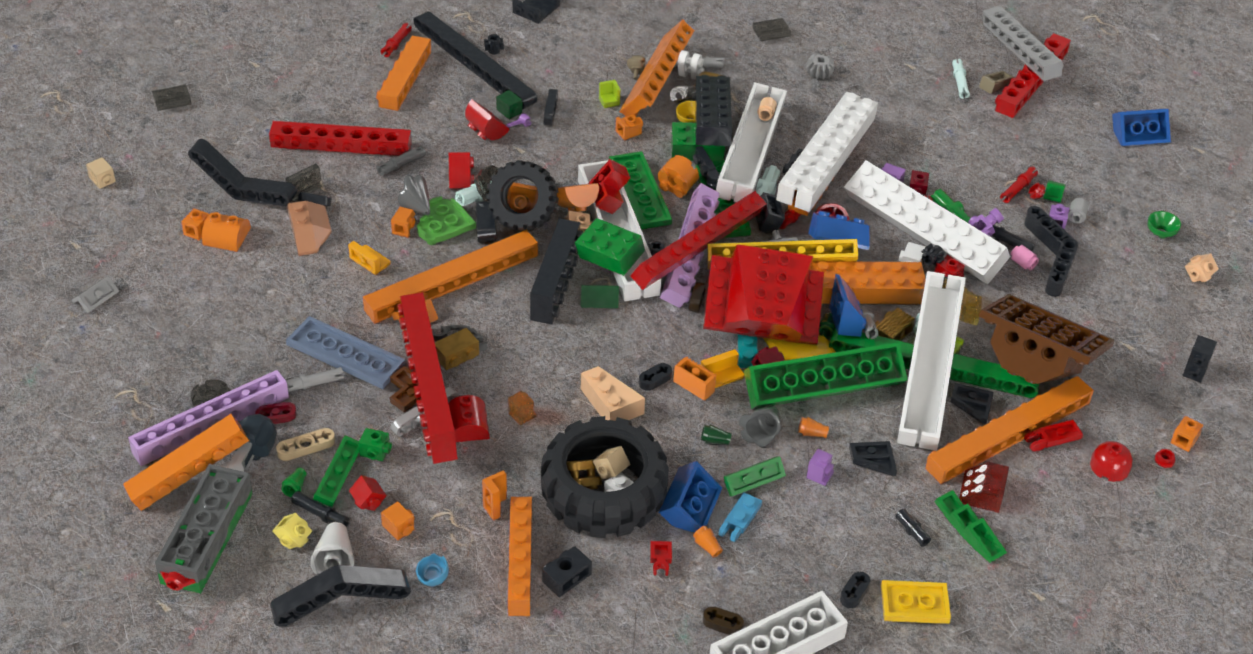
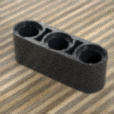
[476,201,496,242]

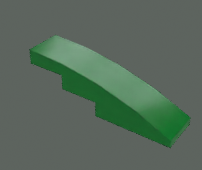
[934,490,1007,563]

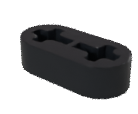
[297,192,332,207]
[639,363,672,391]
[840,572,871,608]

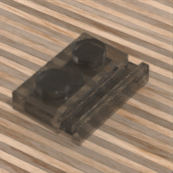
[752,18,791,41]
[152,84,192,111]
[286,164,322,201]

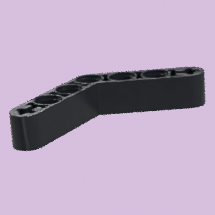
[188,139,297,206]
[1024,206,1078,297]
[270,565,411,627]

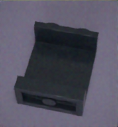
[512,0,560,24]

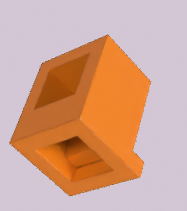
[615,114,643,140]
[391,207,416,238]

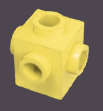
[272,513,312,549]

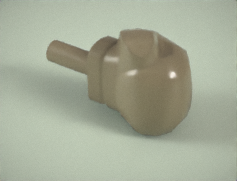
[627,55,645,80]

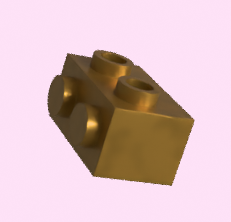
[435,328,479,371]

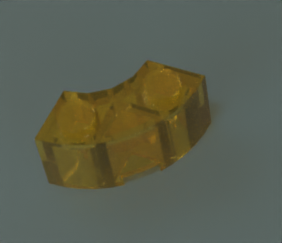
[943,279,982,325]

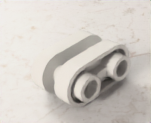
[678,50,705,80]

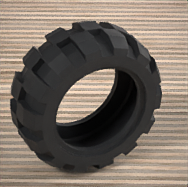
[541,416,669,538]

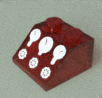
[959,462,1009,513]

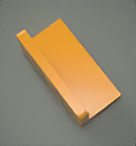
[348,241,391,275]
[701,349,745,388]

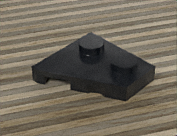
[950,383,994,425]
[849,441,897,476]

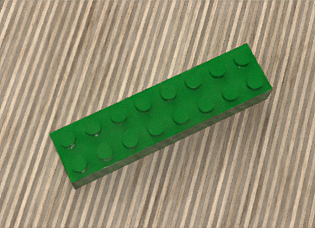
[744,342,908,409]

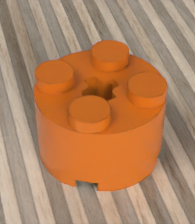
[658,155,699,198]

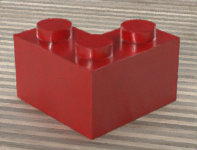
[448,152,474,189]
[588,159,630,215]

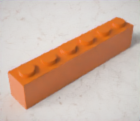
[376,35,432,111]
[123,414,249,511]
[508,497,532,616]

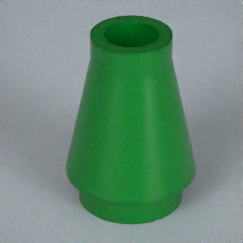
[281,468,307,497]

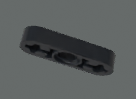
[543,89,558,126]

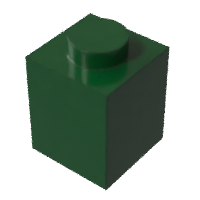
[496,90,522,120]

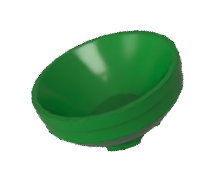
[1147,211,1181,239]

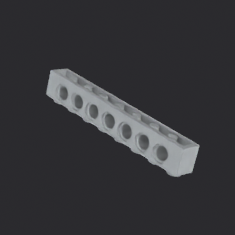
[983,6,1063,81]

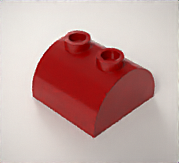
[465,99,510,140]
[448,395,490,442]

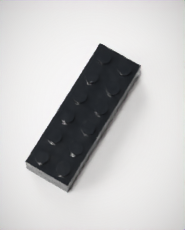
[695,75,732,146]
[530,218,583,325]

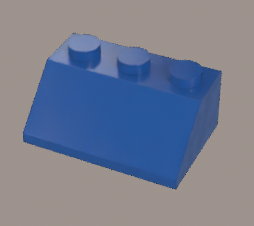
[1112,109,1171,146]
[808,211,870,250]
[829,274,866,337]
[659,461,722,533]

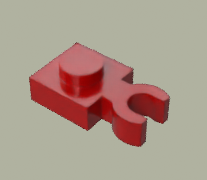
[650,541,672,576]

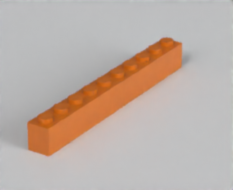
[363,230,538,324]
[925,376,1094,484]

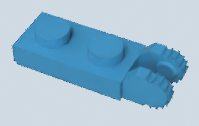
[718,493,762,542]

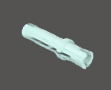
[952,59,970,99]

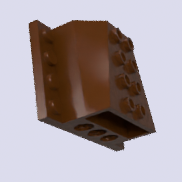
[979,294,1115,384]

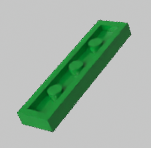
[313,435,359,507]

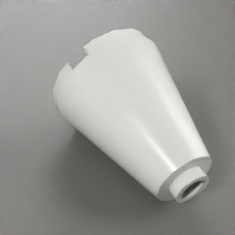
[311,522,355,575]

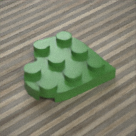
[417,196,476,245]

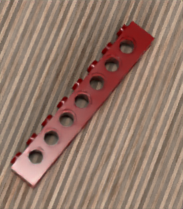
[995,33,1071,118]
[269,121,412,156]

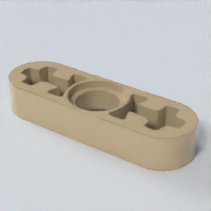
[276,428,335,461]

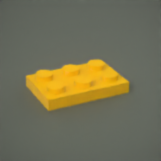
[881,580,951,624]

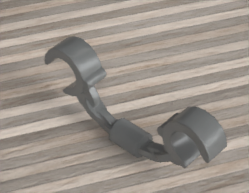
[432,324,487,352]

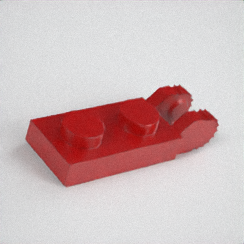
[1024,420,1083,452]

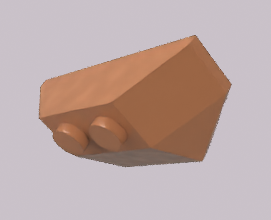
[287,201,331,256]

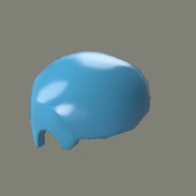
[416,553,449,587]

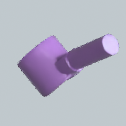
[506,114,531,127]

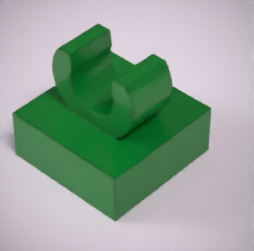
[1043,180,1066,203]

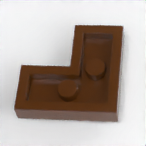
[390,366,420,412]

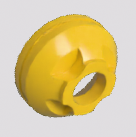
[676,101,695,123]

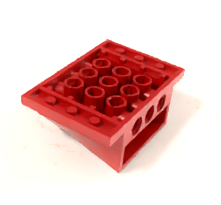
[703,244,824,345]

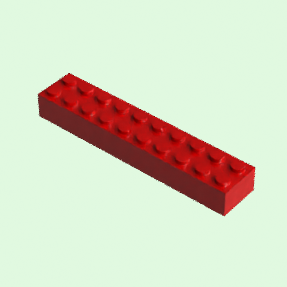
[397,292,458,464]

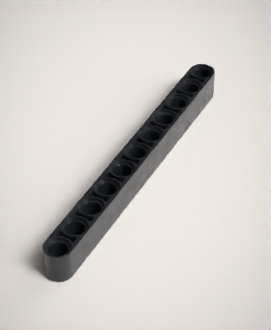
[413,11,538,110]

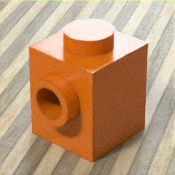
[181,208,209,240]
[1170,416,1203,452]
[381,501,415,540]

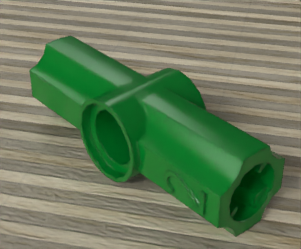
[931,189,971,224]

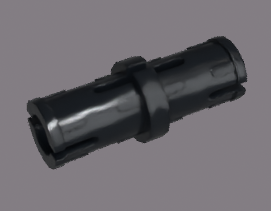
[895,509,931,547]

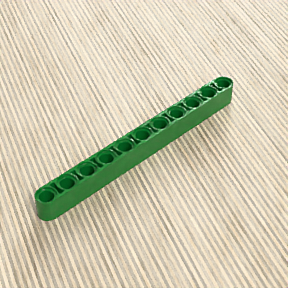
[829,328,1040,398]

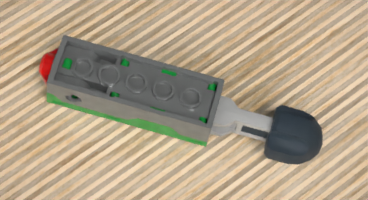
[155,414,277,594]

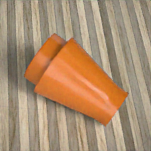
[798,417,829,438]
[693,526,723,558]

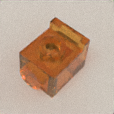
[508,391,537,426]

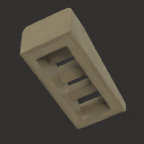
[979,70,1014,94]

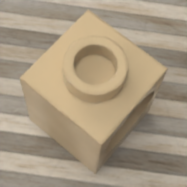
[86,157,116,189]
[593,446,630,479]

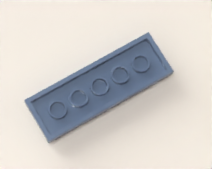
[286,316,406,389]

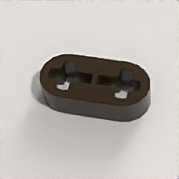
[689,282,706,313]
[703,606,744,635]

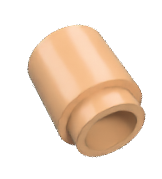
[757,97,777,121]

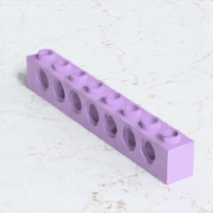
[660,183,720,308]
[128,370,289,466]

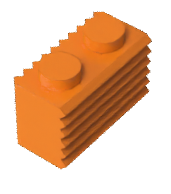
[673,357,716,401]

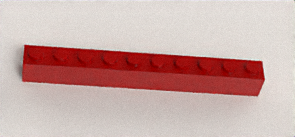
[631,191,767,290]

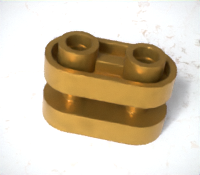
[566,459,602,489]

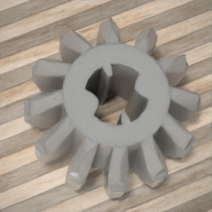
[806,53,834,80]

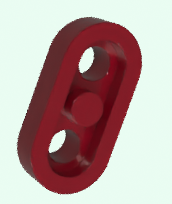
[255,402,297,424]

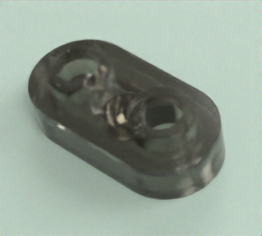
[670,86,695,104]

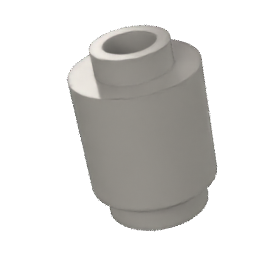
[1068,198,1088,223]

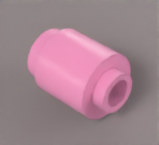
[1011,245,1039,271]

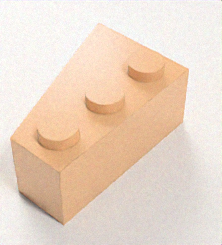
[581,366,645,421]

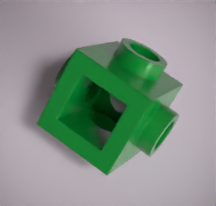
[358,428,392,461]

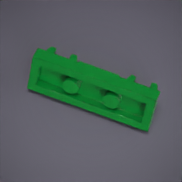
[723,456,786,496]

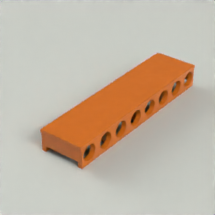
[619,19,695,117]

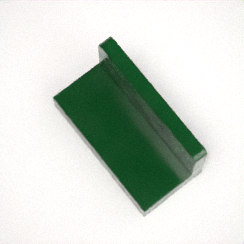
[581,285,619,308]

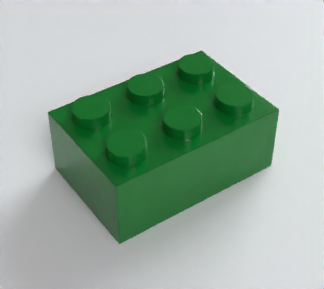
[671,122,725,161]
[575,218,645,276]

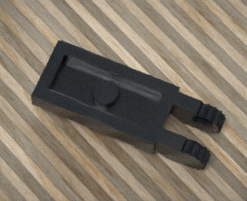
[693,146,719,190]

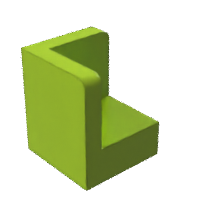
[599,80,621,108]

